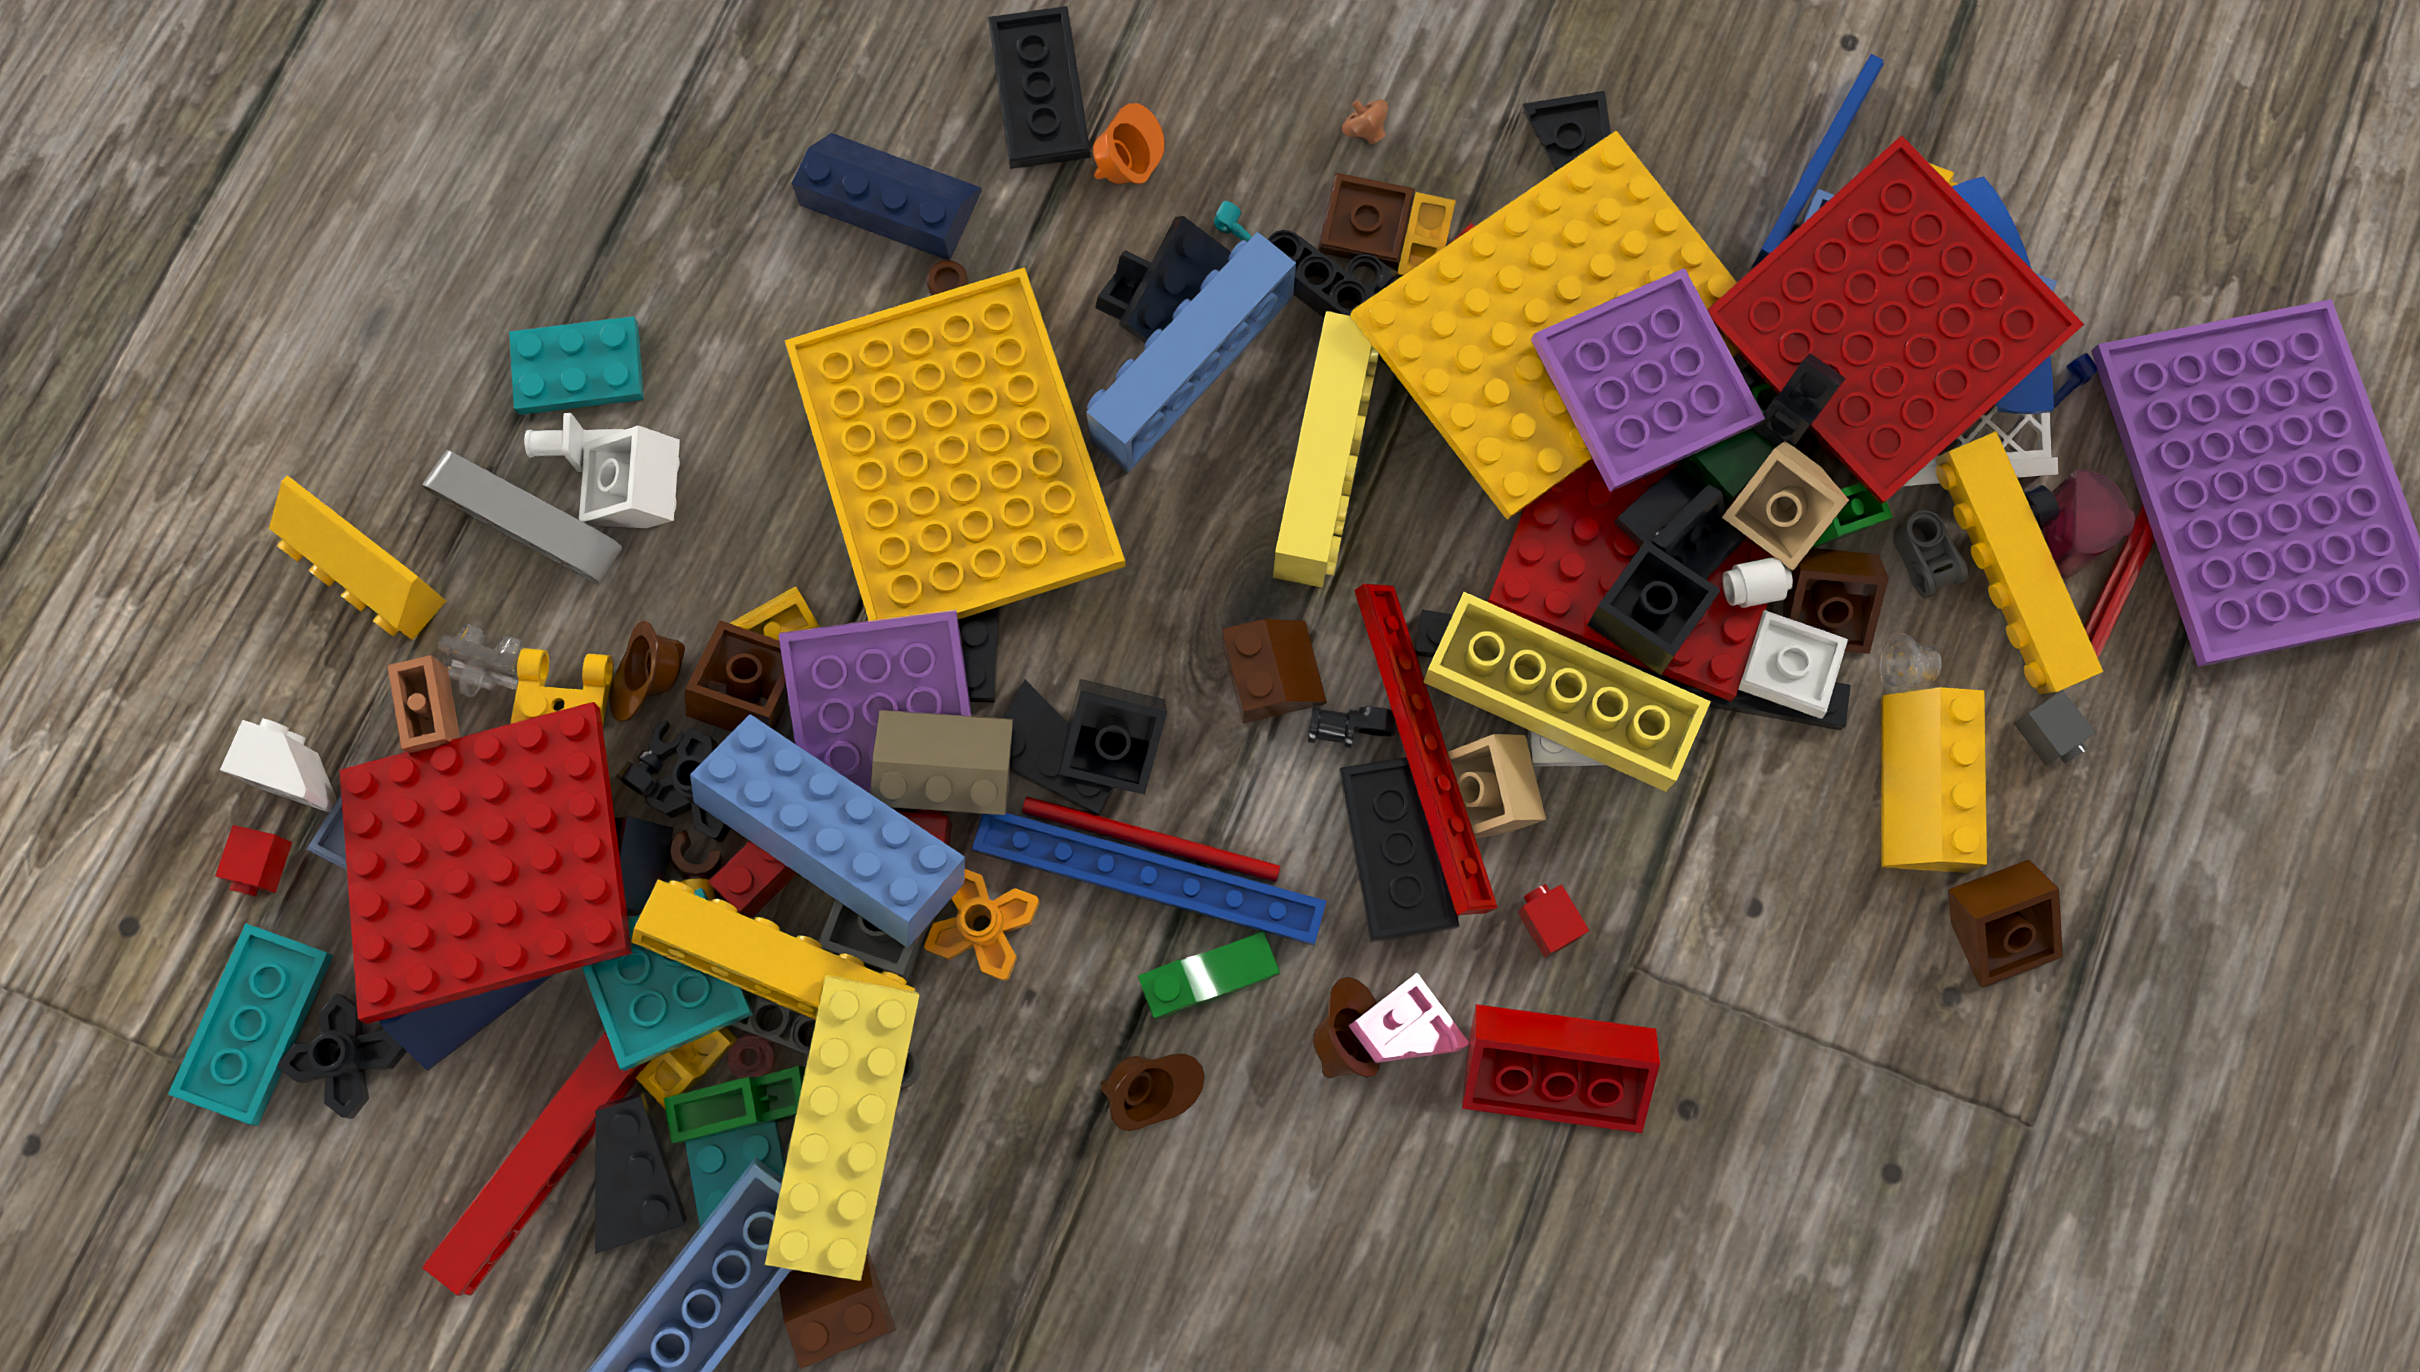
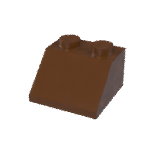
[1783,548,1889,654]
[1222,619,1327,724]
[685,620,788,732]
[1948,860,2063,987]
[779,1248,897,1369]

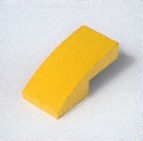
[1397,192,1456,275]
[636,1027,738,1110]

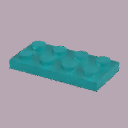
[168,923,334,1126]

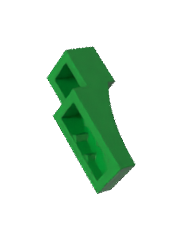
[1138,931,1280,1022]

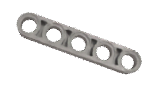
[422,450,623,584]

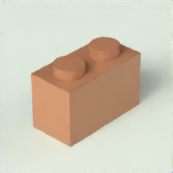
[387,655,460,754]

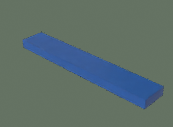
[1752,54,1884,268]

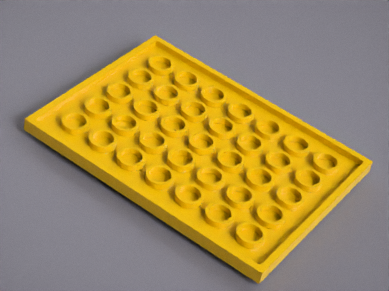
[1350,131,1739,520]
[785,267,1126,621]

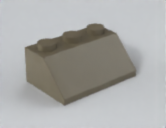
[870,710,1013,815]

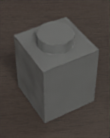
[2014,690,2096,766]

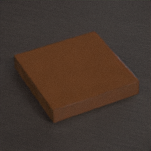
[1318,172,1415,268]

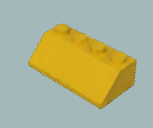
[269,475,446,640]
[1881,687,1987,873]

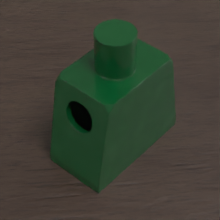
[1678,427,1777,512]

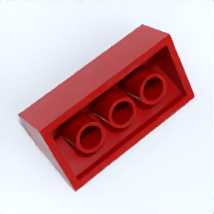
[1462,1004,1660,1133]

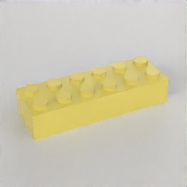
[1273,311,1379,588]
[1423,592,1711,792]
[765,975,920,1281]

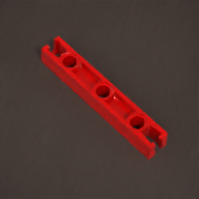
[422,1031,651,1296]

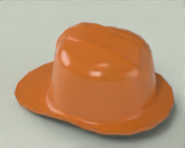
[1093,103,1164,184]

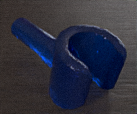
[2054,353,2097,408]

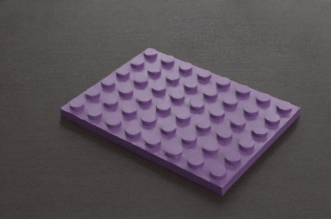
[2091,299,2420,667]

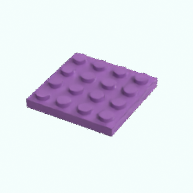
[1531,268,1765,492]
[778,609,972,793]

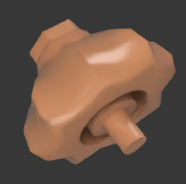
[1342,99,1389,145]

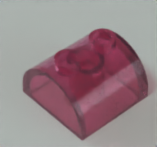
[2045,469,2135,579]

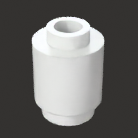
[1722,557,1793,608]

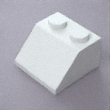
[579,426,680,528]
[220,718,337,813]

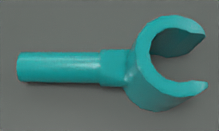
[1214,201,1252,242]

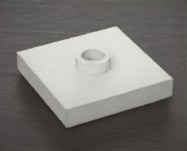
[1738,610,1848,719]

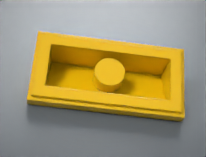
[730,586,820,640]

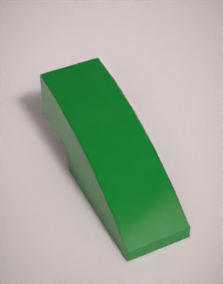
[664,1066,806,1144]

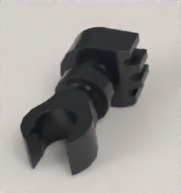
[617,721,684,799]

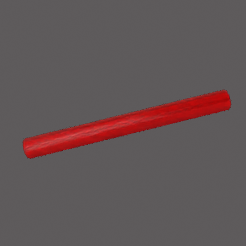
[2084,505,2155,658]

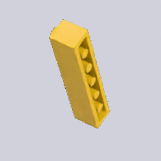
[1934,431,2104,694]
[631,879,915,1020]

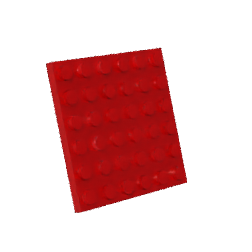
[1707,135,2085,504]
[1487,459,1782,701]
[339,702,632,1024]

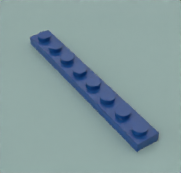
[972,813,1326,946]

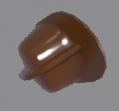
[609,621,685,722]
[1313,977,1380,1078]
[1100,1053,1205,1131]

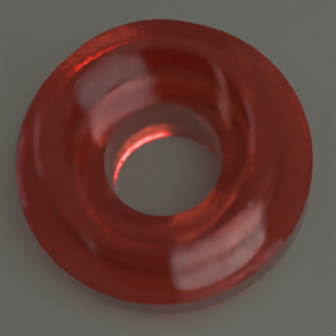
[728,1035,774,1079]

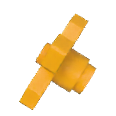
[924,869,1040,982]

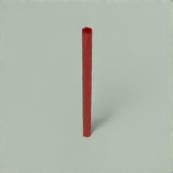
[1022,796,1281,882]

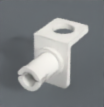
[524,413,624,472]

